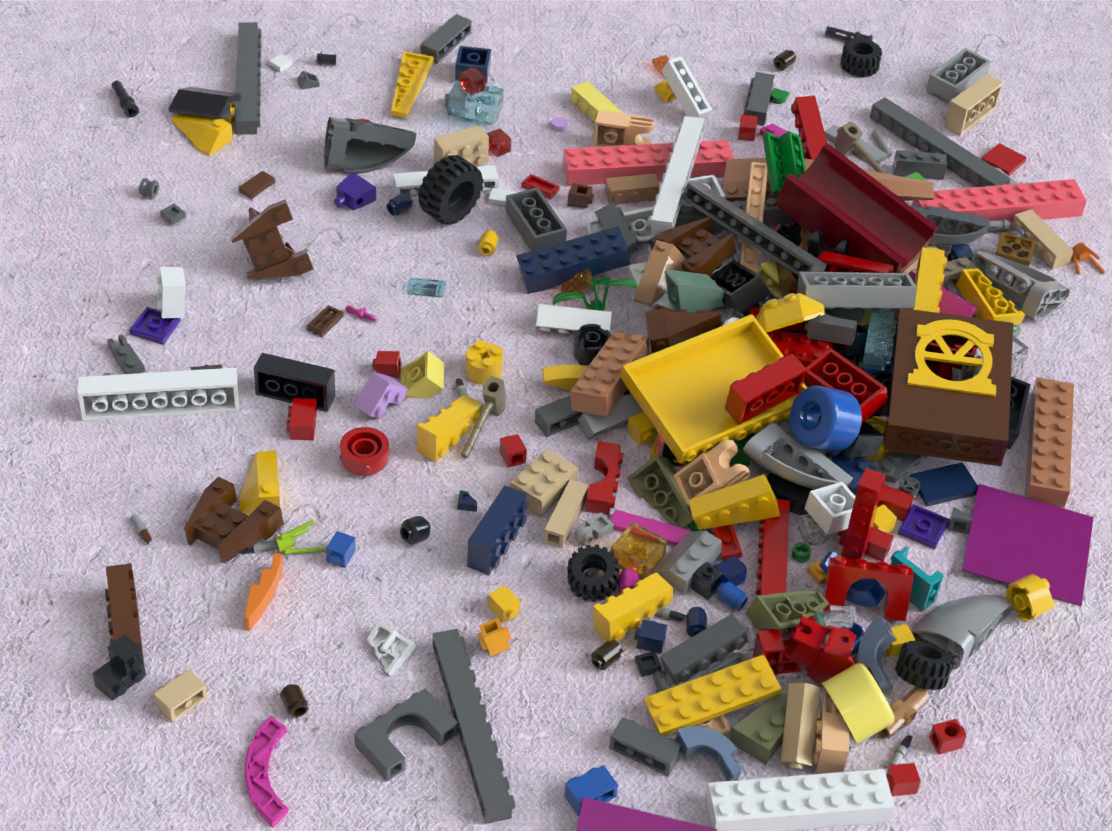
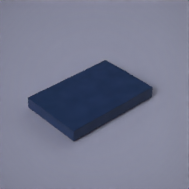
[910,462,978,506]

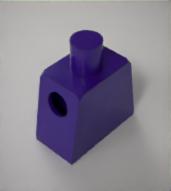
[334,172,376,210]

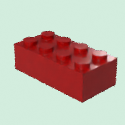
[766,330,834,368]
[804,348,887,424]
[724,354,807,425]

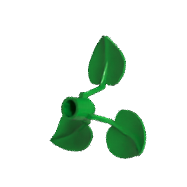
[553,277,637,311]

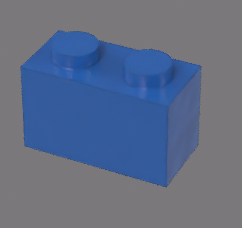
[564,765,618,816]

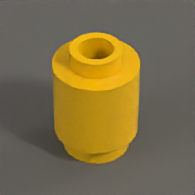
[478,230,498,256]

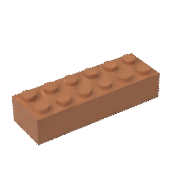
[570,331,650,417]

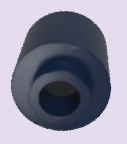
[386,193,413,216]
[686,607,707,637]

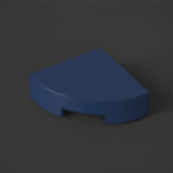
[457,490,477,512]

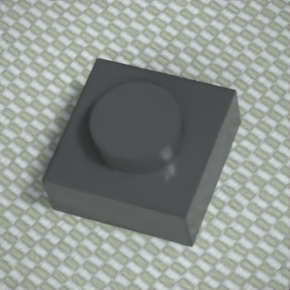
[160,203,186,225]

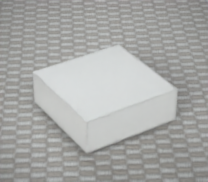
[269,54,292,72]

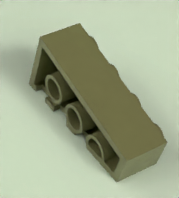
[729,681,798,764]

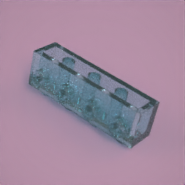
[862,308,897,371]

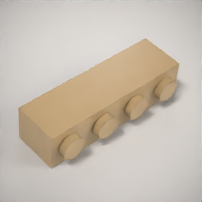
[1011,209,1073,269]

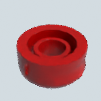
[339,427,389,476]

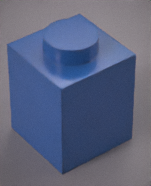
[326,531,356,568]

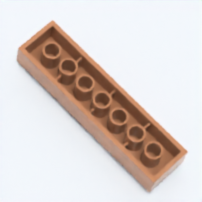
[1025,377,1074,508]

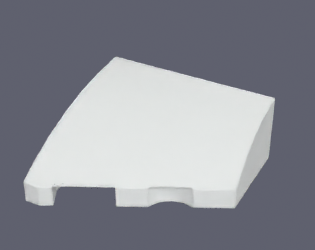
[367,621,417,676]

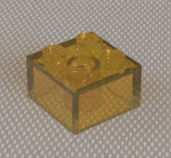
[611,522,667,580]

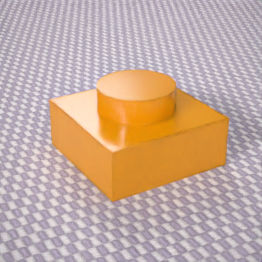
[807,559,826,585]

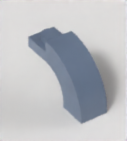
[858,616,897,691]
[674,726,741,781]

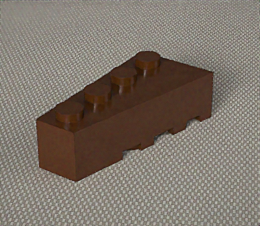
[105,563,143,652]

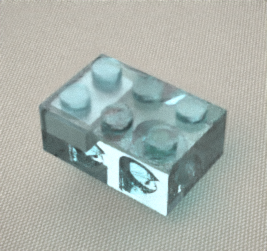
[447,80,504,125]

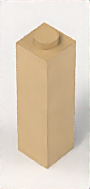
[544,479,588,548]
[780,683,820,770]

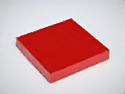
[981,143,1027,176]

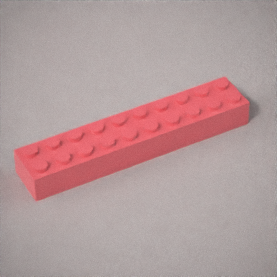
[562,140,734,186]
[912,179,1087,223]

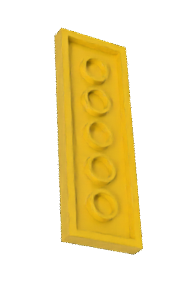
[644,654,782,736]

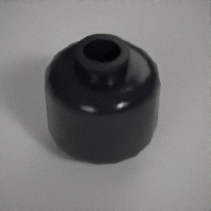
[400,516,431,545]

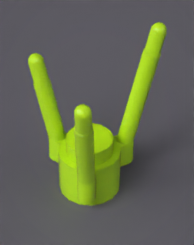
[275,520,326,555]

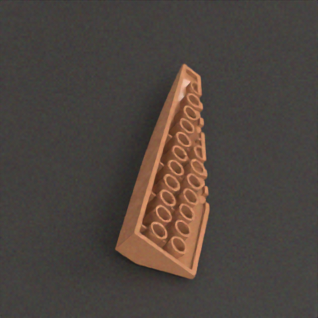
[724,158,934,202]

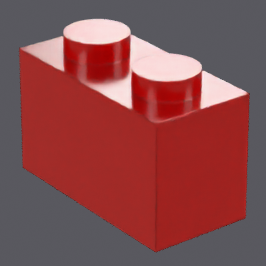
[286,398,317,440]

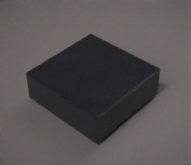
[634,651,662,677]

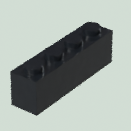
[767,472,816,522]

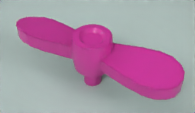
[345,305,377,321]

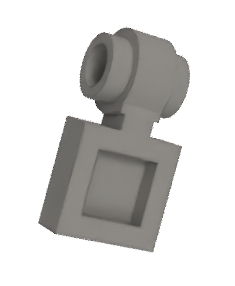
[574,512,614,545]

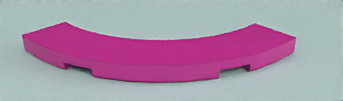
[245,716,289,827]

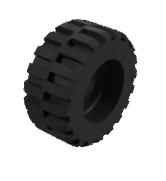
[418,155,483,225]

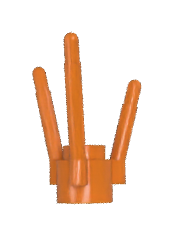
[1071,242,1105,274]

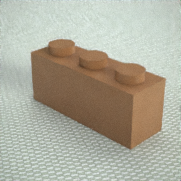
[605,173,660,204]

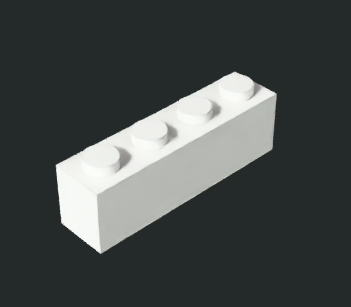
[662,57,712,121]
[536,304,612,334]

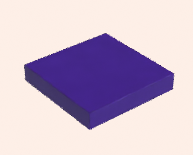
[129,307,181,345]
[898,504,950,549]

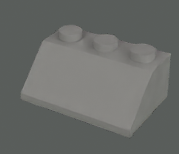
[652,531,722,595]

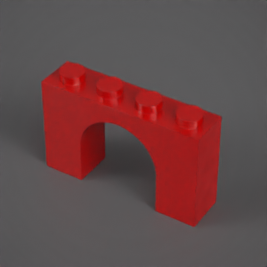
[838,484,914,562]
[823,556,914,621]

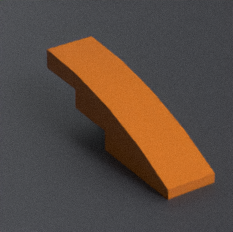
[244,553,283,631]

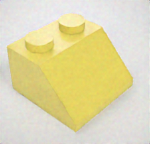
[401,351,444,398]

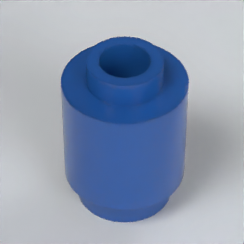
[716,581,748,611]

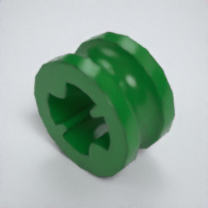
[792,542,811,563]

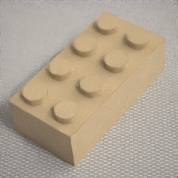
[944,74,1003,136]

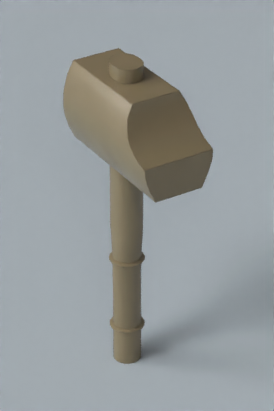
[834,121,889,174]
[461,376,506,458]

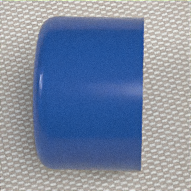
[789,386,862,452]

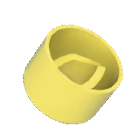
[821,663,894,744]

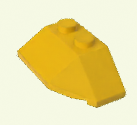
[755,293,825,332]

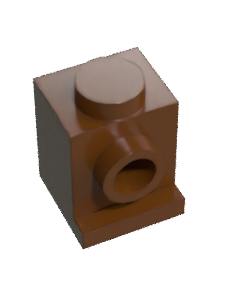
[567,183,595,208]

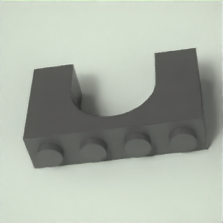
[805,307,865,346]
[354,689,458,781]

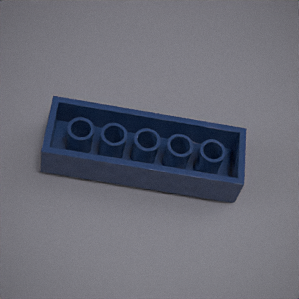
[516,226,631,294]

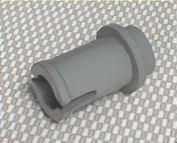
[987,218,1010,232]

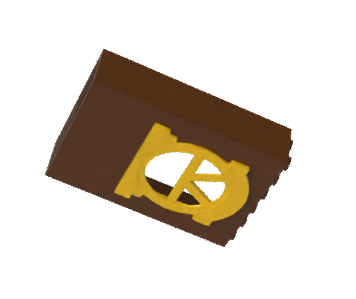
[884,308,1013,466]

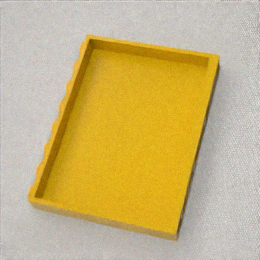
[620,315,807,464]

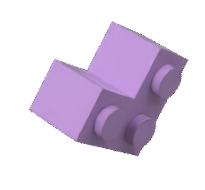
[354,372,408,419]

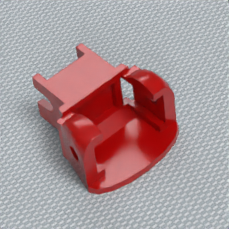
[784,616,856,688]

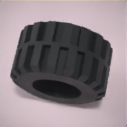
[840,38,882,77]
[567,544,619,602]
[895,641,954,690]

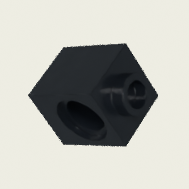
[692,562,723,600]

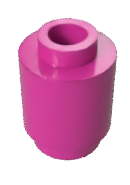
[618,568,639,596]

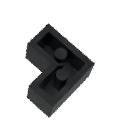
[93,634,146,701]

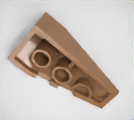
[633,240,687,306]

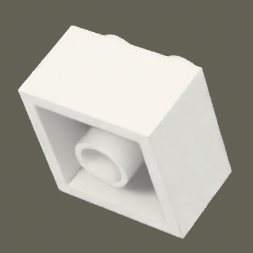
[156,267,186,318]
[805,482,855,535]

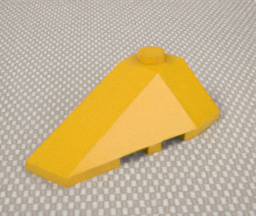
[171,113,233,156]
[239,451,280,515]

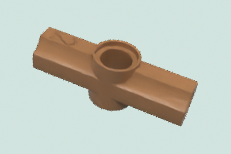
[878,686,930,739]

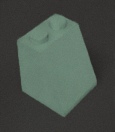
[665,269,724,313]

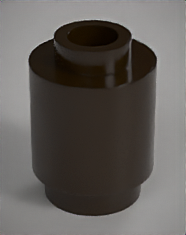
[774,50,796,71]
[591,640,623,670]
[280,684,308,718]

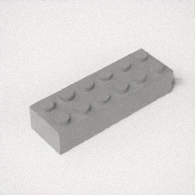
[797,272,917,310]

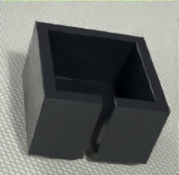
[842,421,884,458]

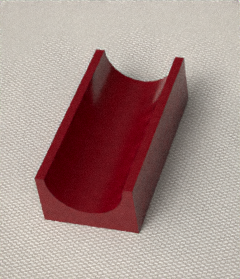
[774,143,938,273]

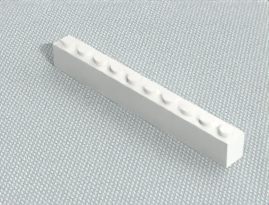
[648,116,705,234]

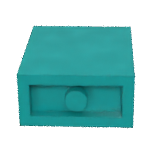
[890,547,944,612]

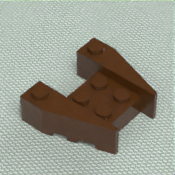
[232,199,314,279]
[649,217,736,278]
[184,476,284,563]

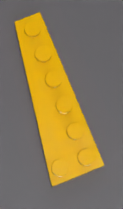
[391,51,434,119]

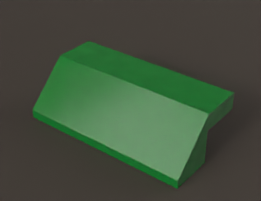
[762,131,806,196]

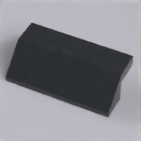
[168,87,241,119]

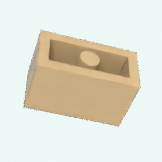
[154,669,207,722]

